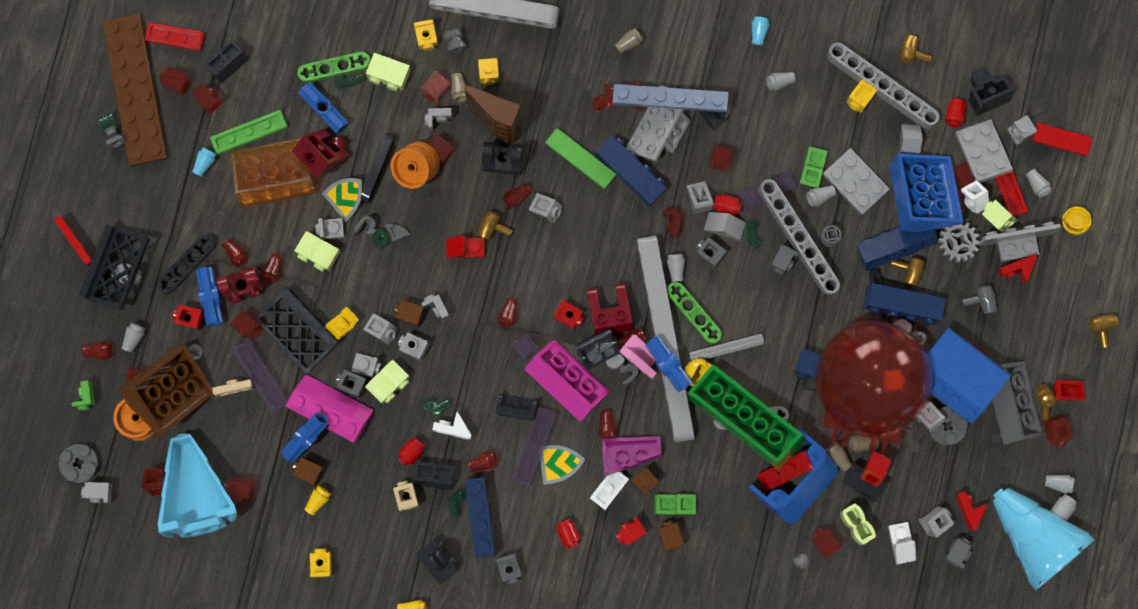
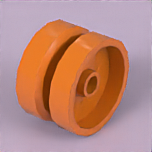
[390,141,440,189]
[114,399,156,441]

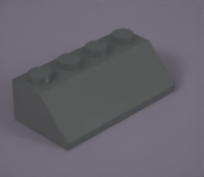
[992,361,1044,445]

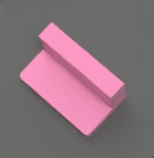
[620,335,657,379]

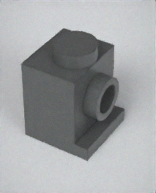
[696,237,727,269]
[770,244,799,276]
[336,370,367,398]
[943,537,971,569]
[496,554,522,585]

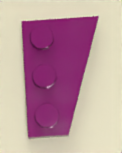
[602,436,661,477]

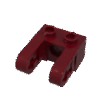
[292,128,350,179]
[217,266,265,304]
[587,283,633,335]

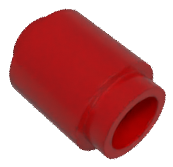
[945,98,967,128]
[713,194,742,216]
[397,437,425,466]
[556,519,581,549]

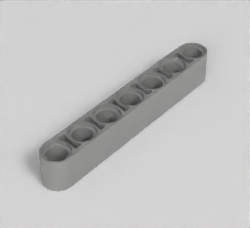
[429,0,559,28]
[827,43,939,129]
[758,179,840,295]

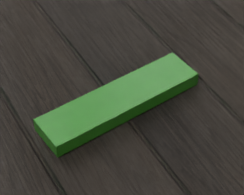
[210,110,288,156]
[545,128,616,190]

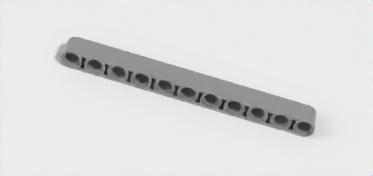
[637,235,694,443]

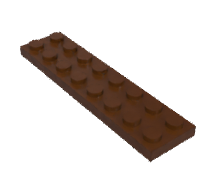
[102,14,167,167]

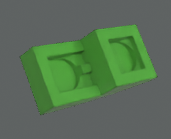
[800,146,828,188]
[654,494,696,515]

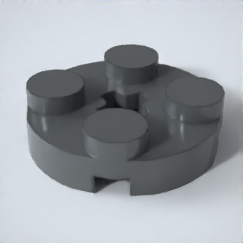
[929,407,968,446]
[59,444,99,483]

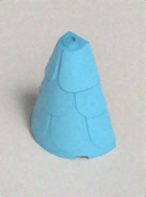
[158,433,237,538]
[993,488,1094,591]

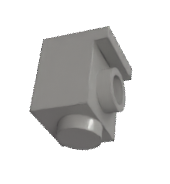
[1007,115,1037,145]
[398,332,429,361]
[81,482,112,504]
[918,506,954,538]

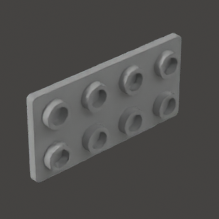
[626,85,690,161]
[978,222,1061,262]

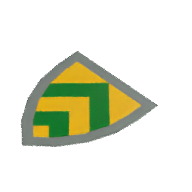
[322,178,362,222]
[538,445,585,485]

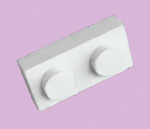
[590,472,629,510]

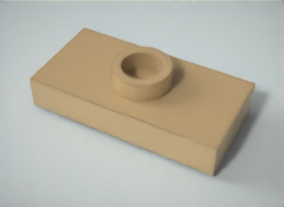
[212,379,254,397]

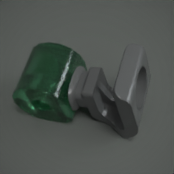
[97,112,126,150]
[354,216,389,249]

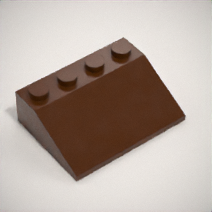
[464,85,522,144]
[118,344,213,436]

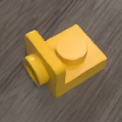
[478,58,499,85]
[847,79,877,113]
[325,307,359,340]

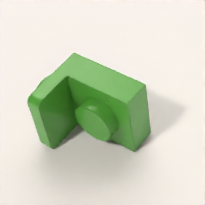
[72,381,95,411]

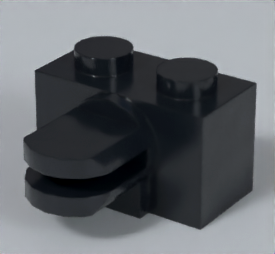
[968,69,1014,116]
[841,457,887,502]
[416,539,459,585]

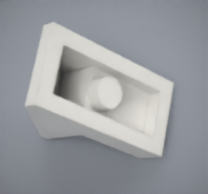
[432,412,472,440]
[888,522,916,565]

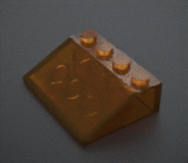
[231,138,315,208]

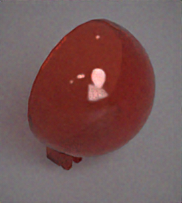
[815,320,933,456]

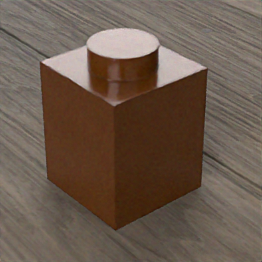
[394,300,425,328]
[292,457,324,486]
[631,468,659,496]
[658,521,684,552]

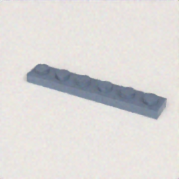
[613,84,728,113]

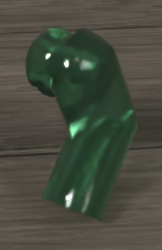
[335,73,364,89]
[744,220,763,249]
[422,398,452,415]
[448,490,467,518]

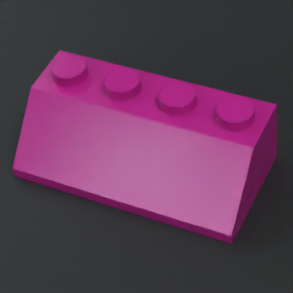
[524,340,610,422]
[286,375,374,444]

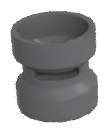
[443,29,467,54]
[820,225,841,247]

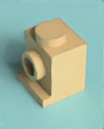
[393,481,419,512]

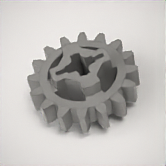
[937,223,980,263]

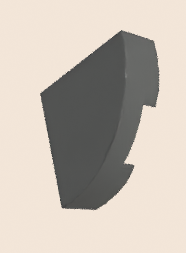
[385,224,410,243]

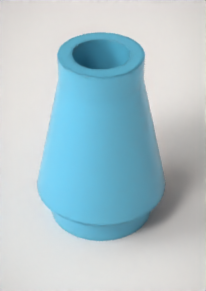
[752,17,770,45]
[192,147,216,177]

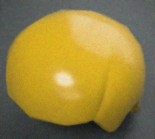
[1062,206,1091,236]
[684,359,712,386]

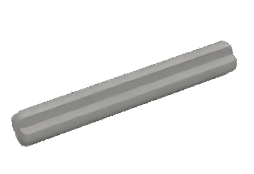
[689,334,764,361]

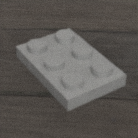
[955,120,1013,183]
[822,148,890,216]

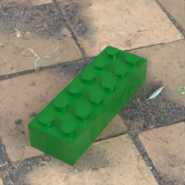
[688,364,804,471]

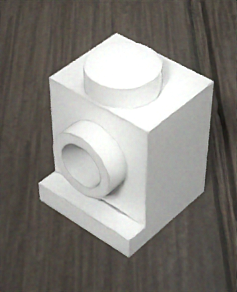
[961,180,989,213]

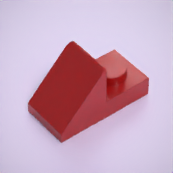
[446,236,485,258]
[997,254,1037,285]
[1053,380,1085,402]
[955,492,987,531]

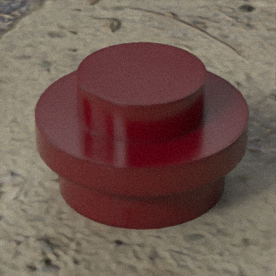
[329,137,348,149]

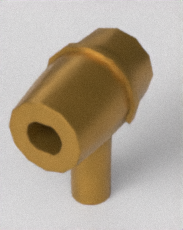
[899,35,932,64]
[477,211,513,240]
[891,257,925,286]
[1089,314,1119,348]
[1035,384,1056,420]

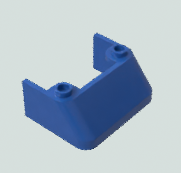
[747,429,838,524]

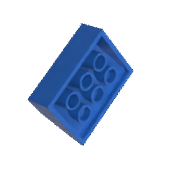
[889,154,963,232]
[910,328,1011,424]

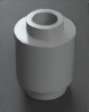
[1050,494,1077,521]

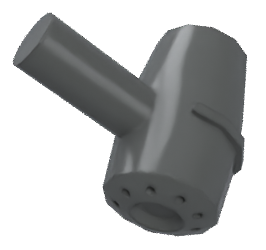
[962,285,997,314]

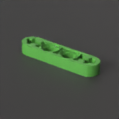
[298,52,370,83]
[667,282,721,344]

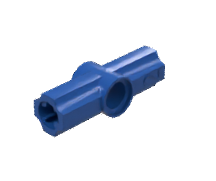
[298,82,349,134]
[196,267,224,327]
[645,335,692,393]
[281,412,329,462]

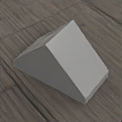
[899,124,922,155]
[687,181,714,214]
[704,212,746,241]

